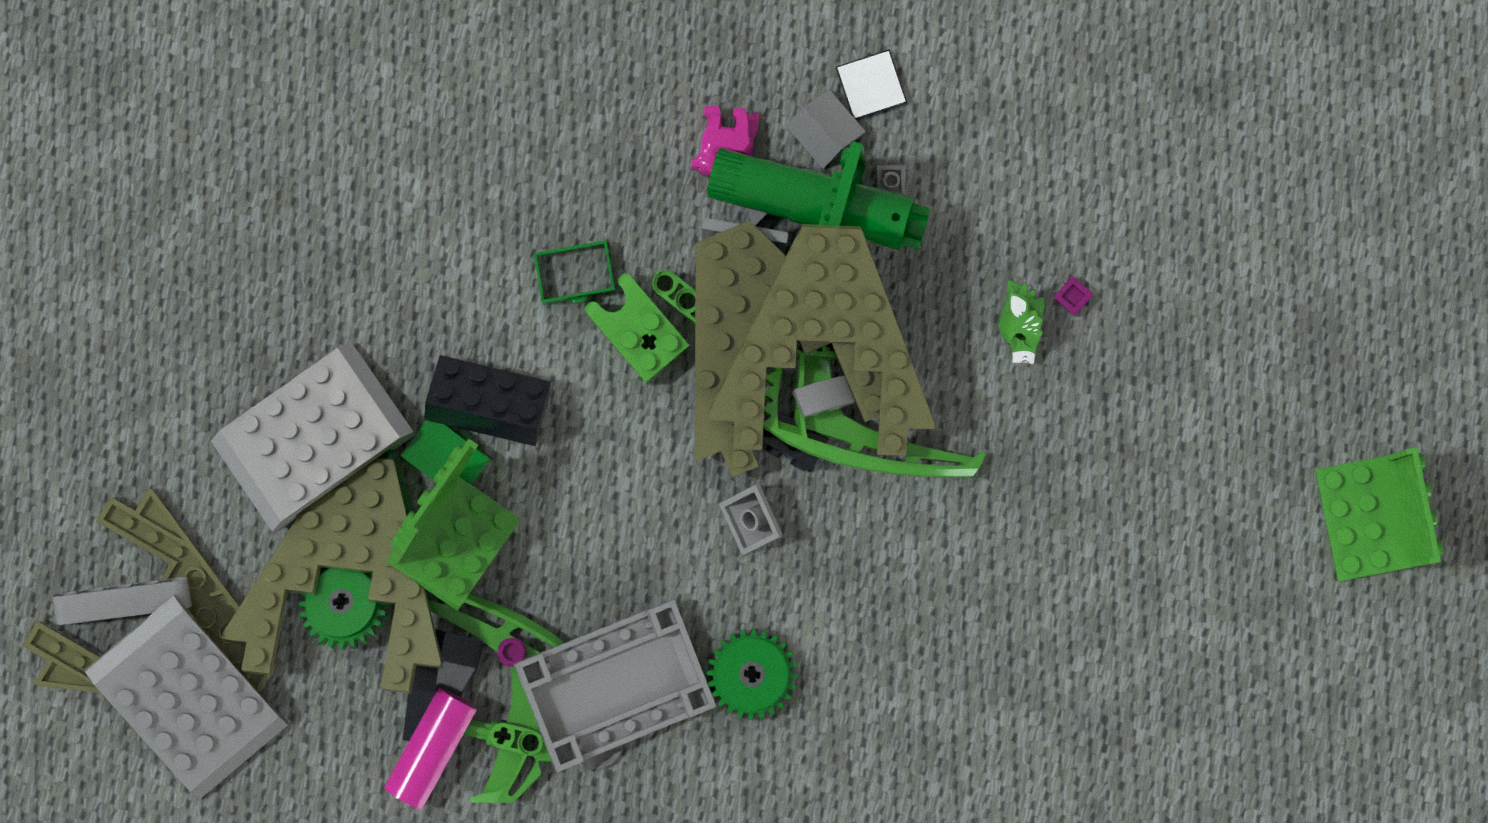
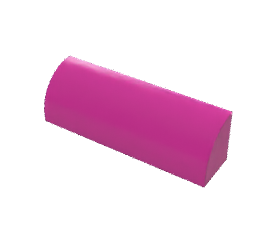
[384,688,477,810]

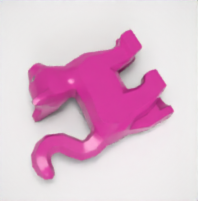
[691,105,759,177]

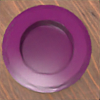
[497,638,527,667]

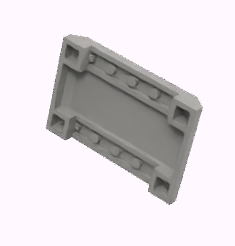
[211,342,416,534]
[85,595,288,799]
[514,600,716,772]

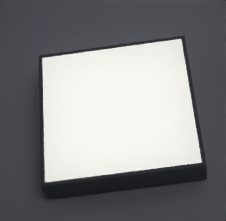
[836,49,907,120]

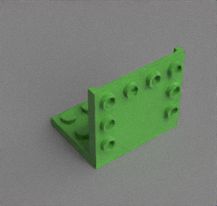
[386,439,521,611]
[1315,447,1444,582]

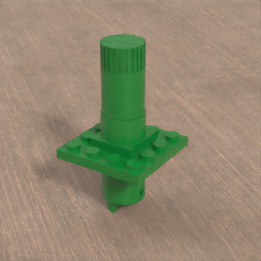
[707,141,930,251]

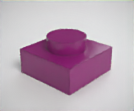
[1053,276,1093,316]

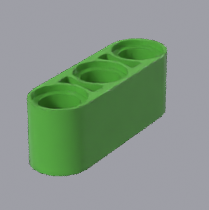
[652,270,696,325]

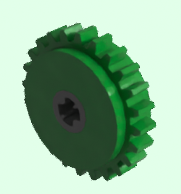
[298,567,391,651]
[707,629,798,720]

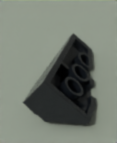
[403,629,484,741]

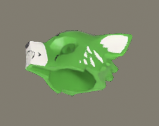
[998,280,1045,364]

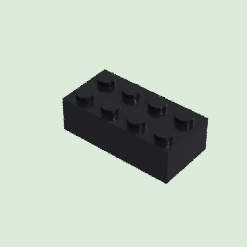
[424,355,551,447]

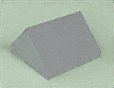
[786,89,866,169]
[719,483,783,556]

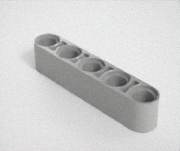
[52,577,192,625]

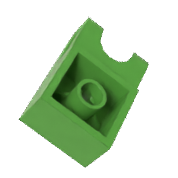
[584,273,690,385]

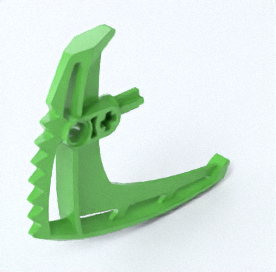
[763,340,985,478]
[426,590,564,803]

